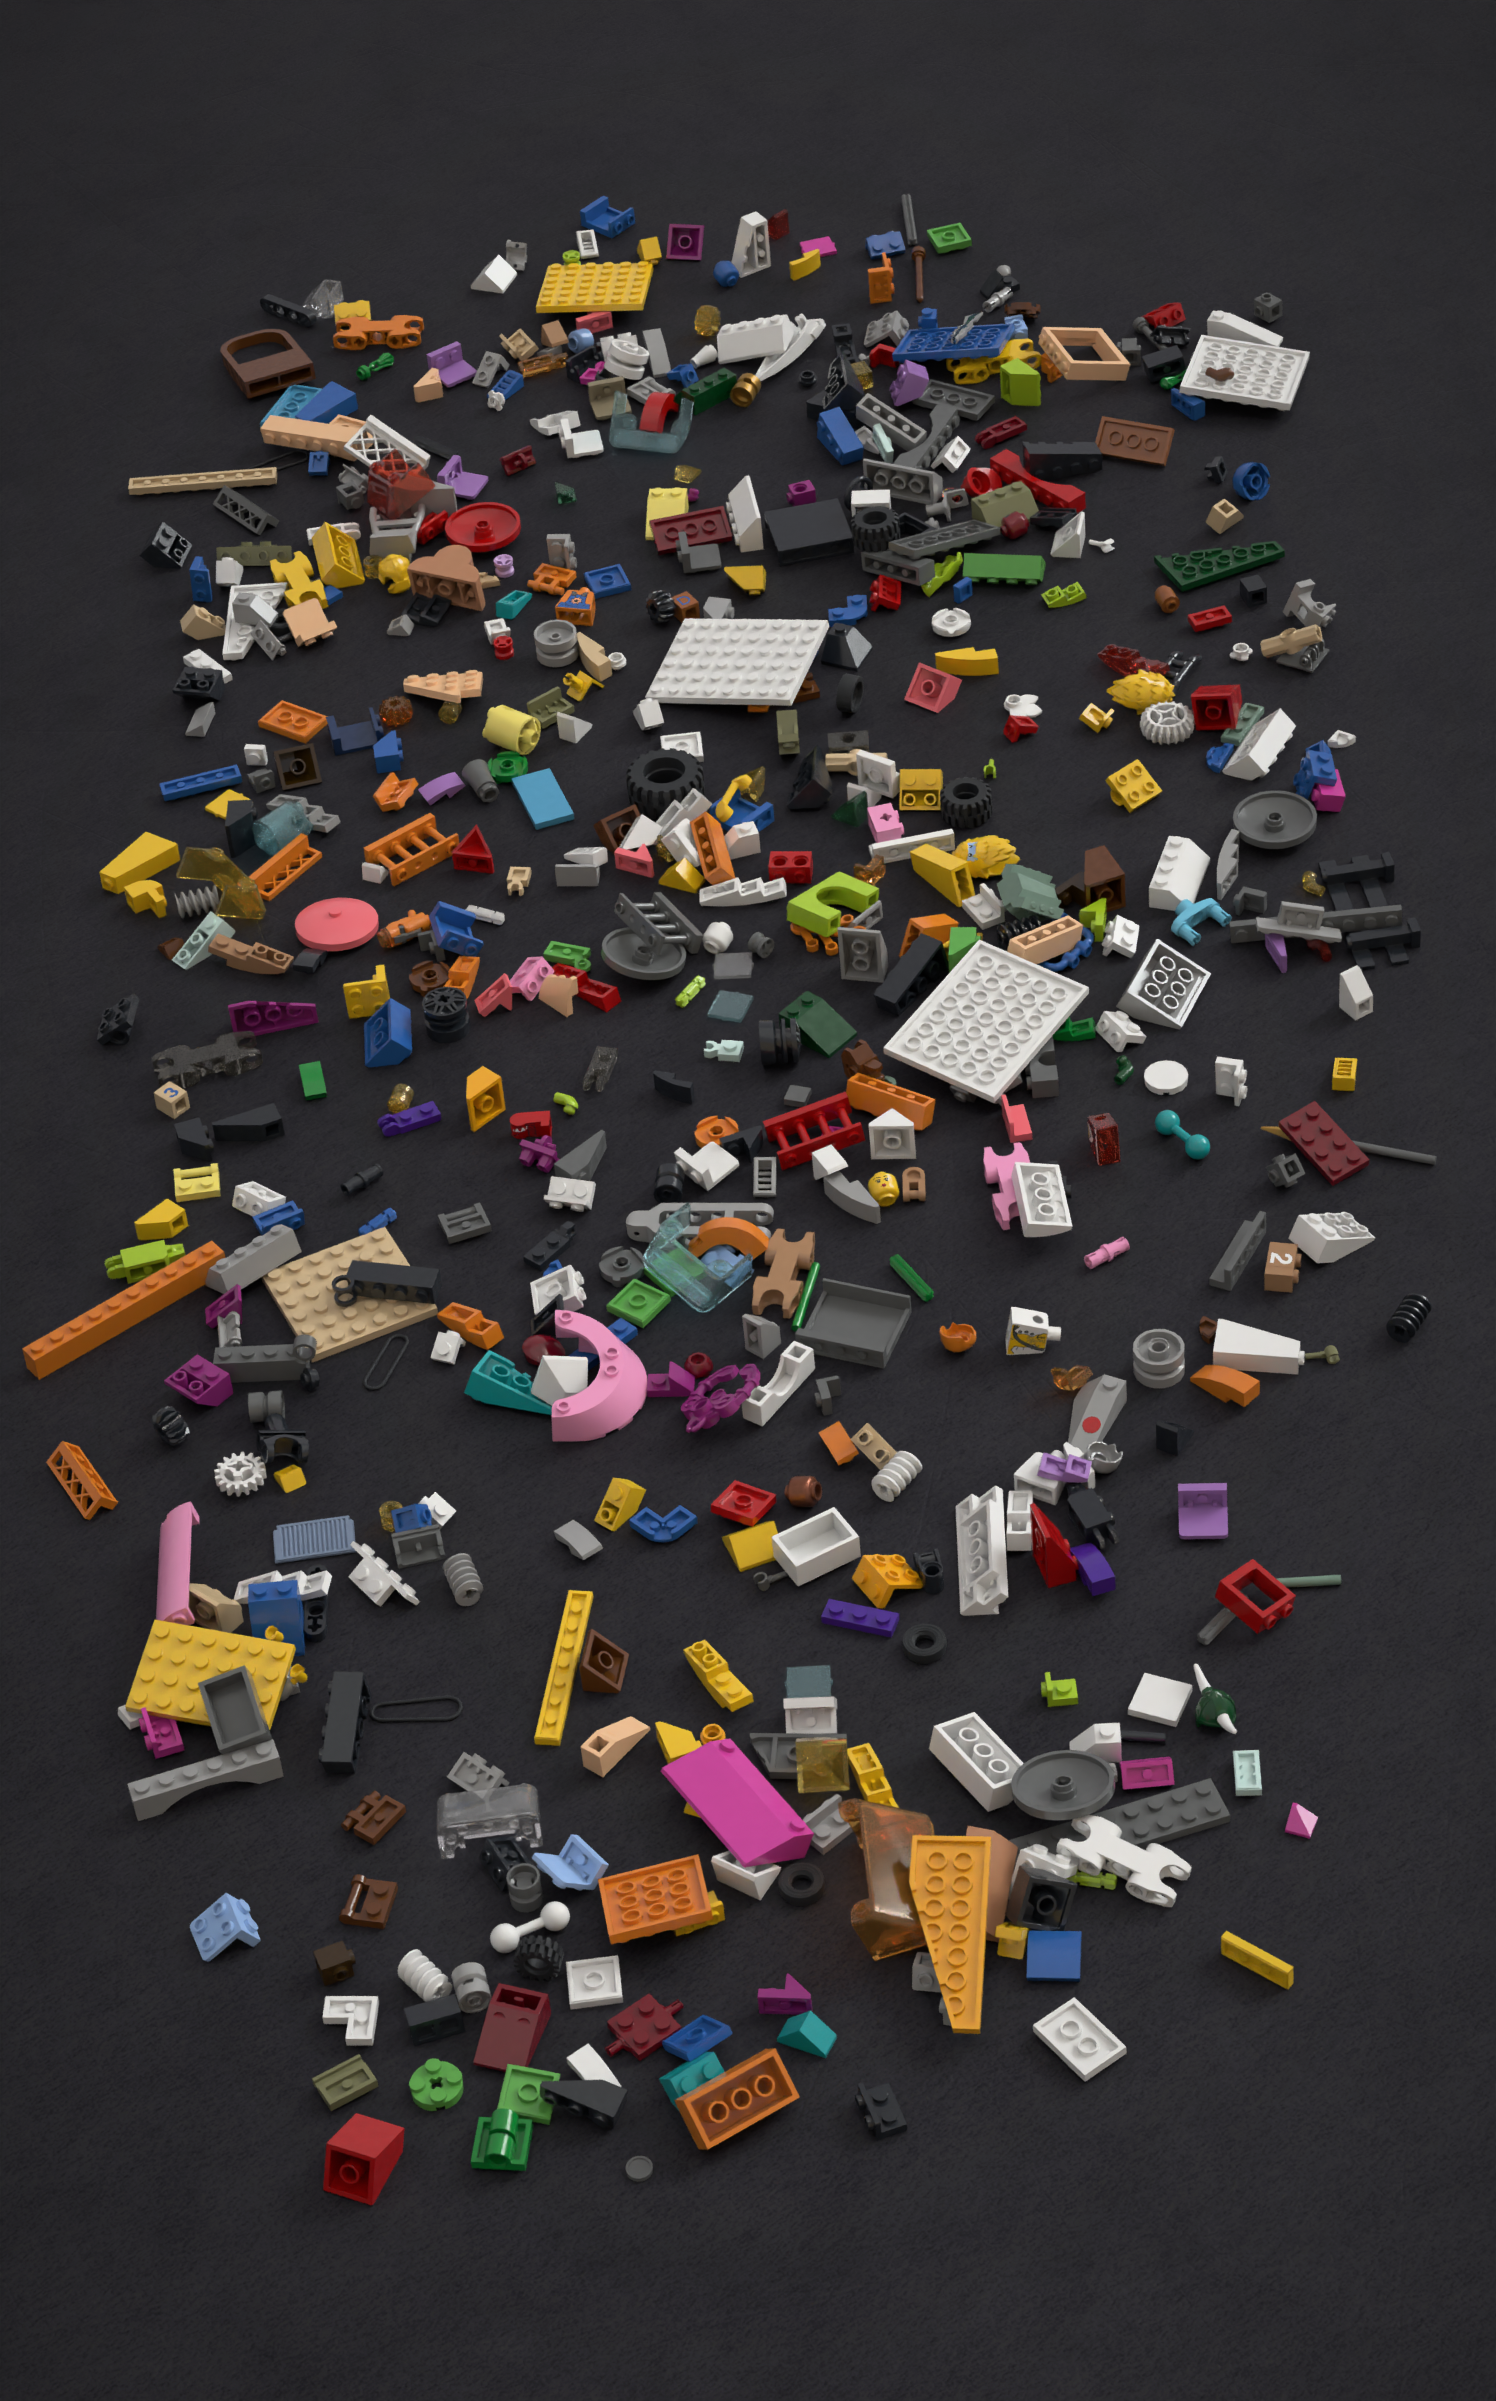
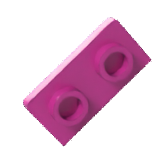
[138,1707,184,1759]

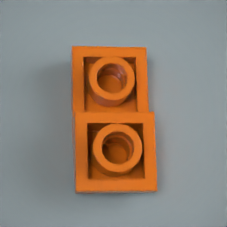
[819,1421,859,1465]

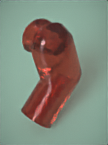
[1307,939,1332,962]

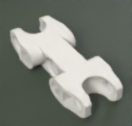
[1056,1815,1192,1907]

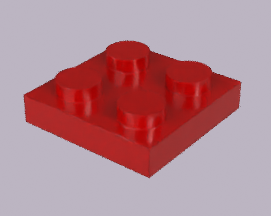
[711,1480,776,1527]

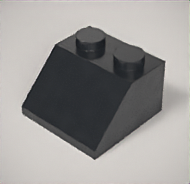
[225,799,261,858]
[1005,1865,1077,1931]

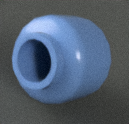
[567,328,594,354]

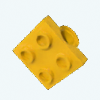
[1105,759,1162,813]

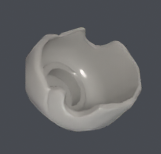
[1084,1441,1123,1474]

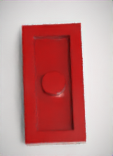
[1188,606,1232,632]

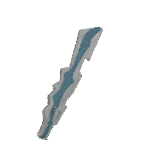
[951,312,983,344]

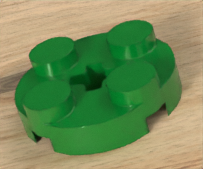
[487,751,528,784]

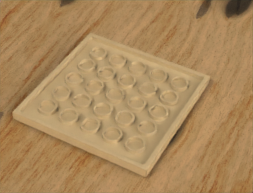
[261,1227,438,1363]

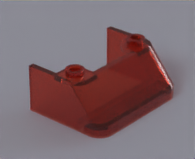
[367,448,436,520]

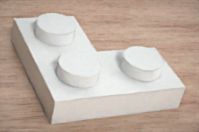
[322,1996,379,2045]

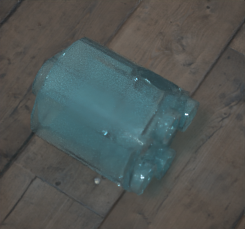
[252,801,313,856]

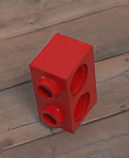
[768,851,813,883]

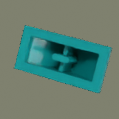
[777,2010,837,2058]

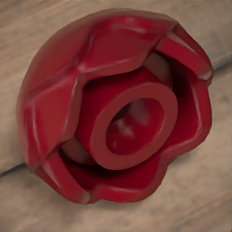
[684,1352,713,1379]

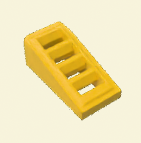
[1332,1058,1357,1091]

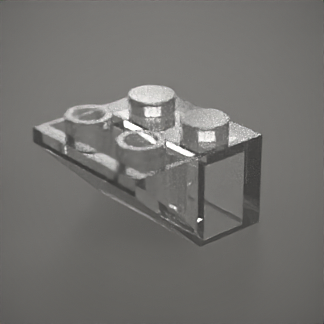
[302,279,343,319]

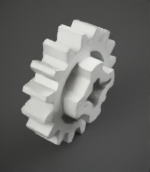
[214,1452,267,1497]

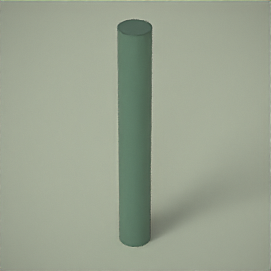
[1276,1575,1341,1588]

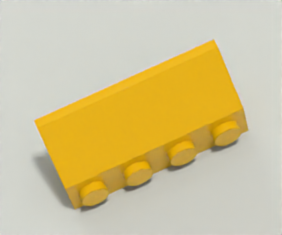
[312,522,365,588]

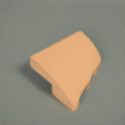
[539,974,578,1017]

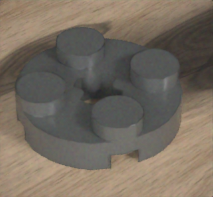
[599,1246,645,1287]

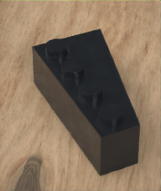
[1023,442,1103,482]

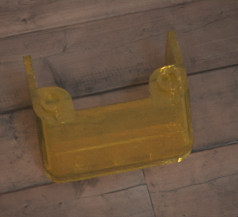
[176,847,266,919]

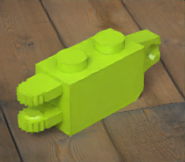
[104,1240,185,1284]

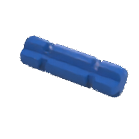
[358,1208,397,1236]

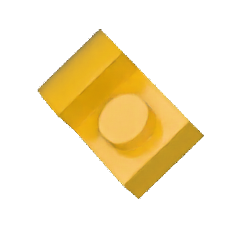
[124,880,167,918]

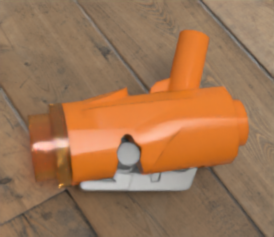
[377,910,432,948]

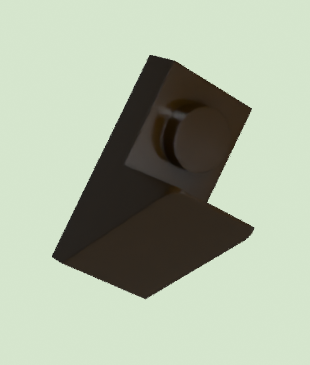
[1055,871,1085,909]

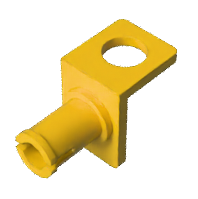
[563,671,604,702]

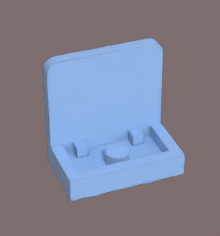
[532,1834,609,1891]
[190,1893,261,1962]

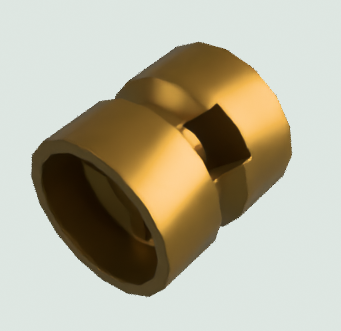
[730,373,761,407]

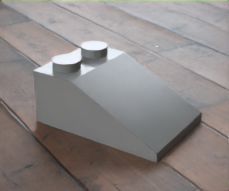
[838,927,888,983]

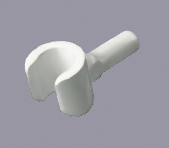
[1089,538,1115,553]

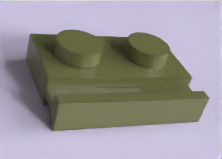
[312,2054,378,2111]

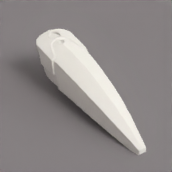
[755,314,826,381]

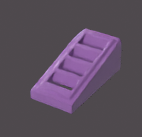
[1265,933,1287,973]

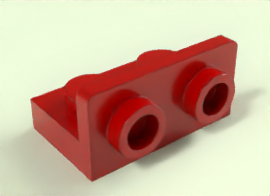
[1141,303,1186,328]
[869,574,901,612]

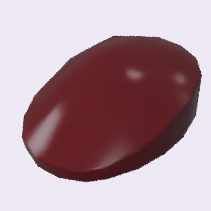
[522,1334,565,1366]

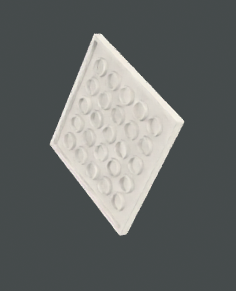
[1179,335,1310,411]

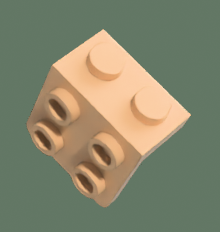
[283,598,337,647]

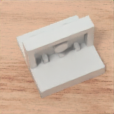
[783,1697,837,1734]

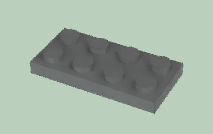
[913,379,995,421]

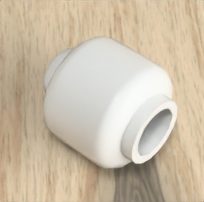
[702,922,733,954]

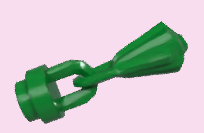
[356,353,394,380]
[1160,366,1188,390]

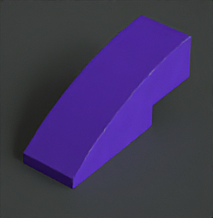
[1070,1542,1116,1596]

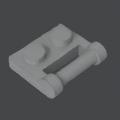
[627,377,676,404]

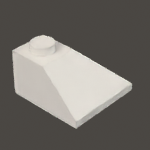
[531,1356,588,1405]

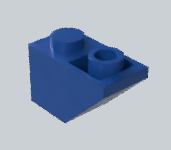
[373,731,404,773]

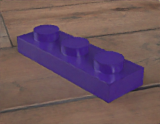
[821,1599,899,1638]

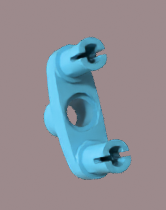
[1171,898,1232,946]

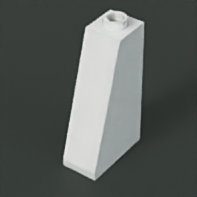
[1213,1319,1305,1375]

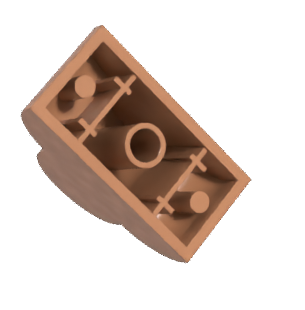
[407,545,485,611]

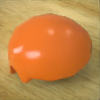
[939,1322,977,1353]

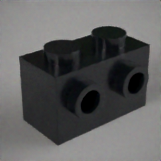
[1142,345,1186,383]

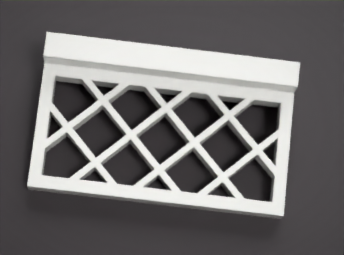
[343,415,430,485]

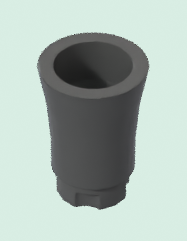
[462,759,499,803]

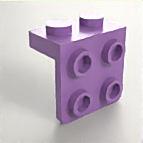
[437,455,488,500]
[1178,1483,1228,1539]

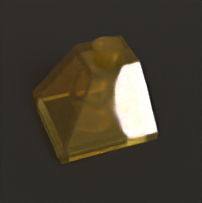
[795,1737,850,1793]

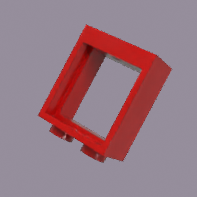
[1215,1559,1296,1634]

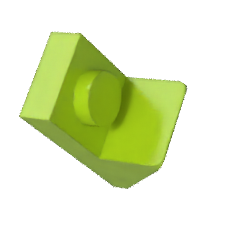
[1079,898,1107,942]

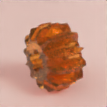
[379,695,413,727]

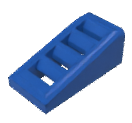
[487,370,524,400]
[1171,388,1205,421]

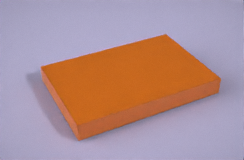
[258,700,328,744]

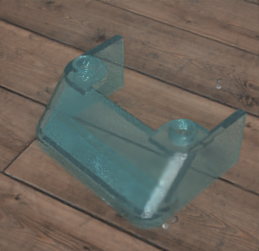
[609,391,694,454]
[643,1202,752,1312]

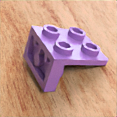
[427,341,477,387]

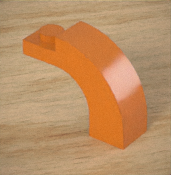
[687,1217,769,1262]

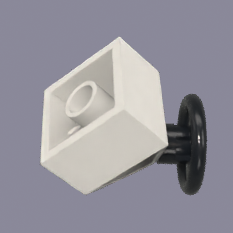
[844,476,891,516]

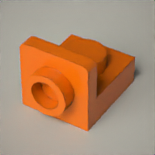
[1041,353,1063,383]

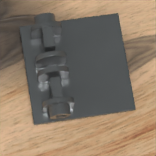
[1276,639,1330,673]

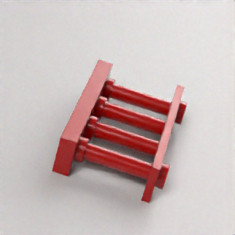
[763,1092,865,1170]

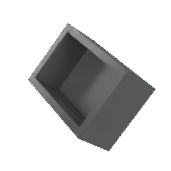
[198,1665,272,1755]

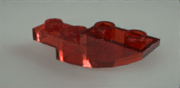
[1097,644,1170,677]

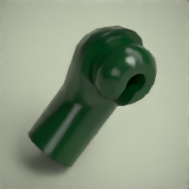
[1114,1055,1134,1085]

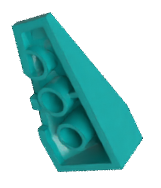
[464,1350,552,1415]

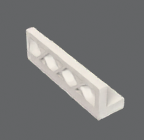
[869,829,955,865]

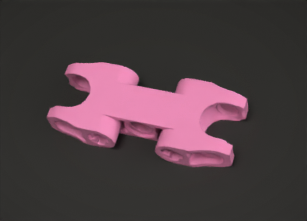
[983,1142,1030,1230]

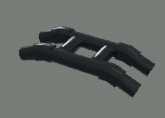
[1156,649,1202,699]

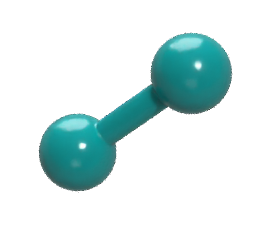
[1155,1110,1210,1160]

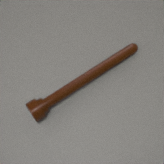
[911,246,926,303]

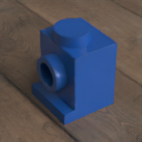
[918,308,938,329]

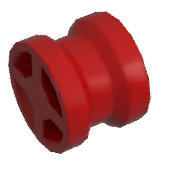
[493,636,514,660]

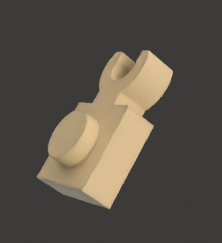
[507,867,531,896]

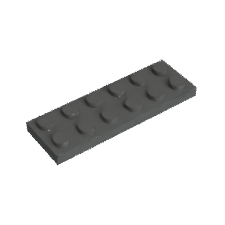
[889,519,1000,559]

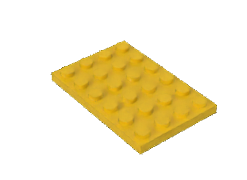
[125,1620,296,1730]

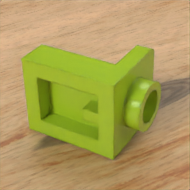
[1041,1672,1078,1707]

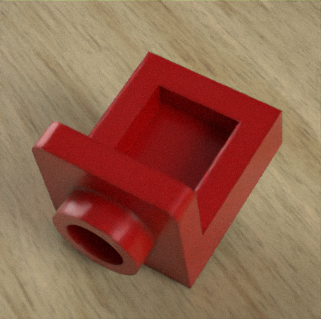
[869,343,899,368]

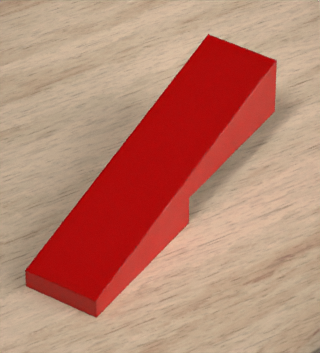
[552,963,621,1012]

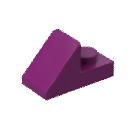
[205,1284,242,1328]
[647,1361,695,1397]
[757,1973,813,2015]

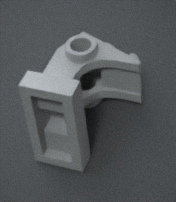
[1283,579,1336,628]

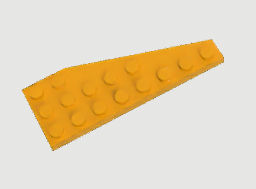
[909,1835,992,2034]

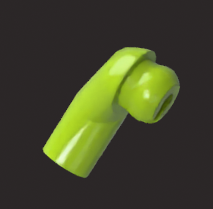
[553,1092,578,1115]

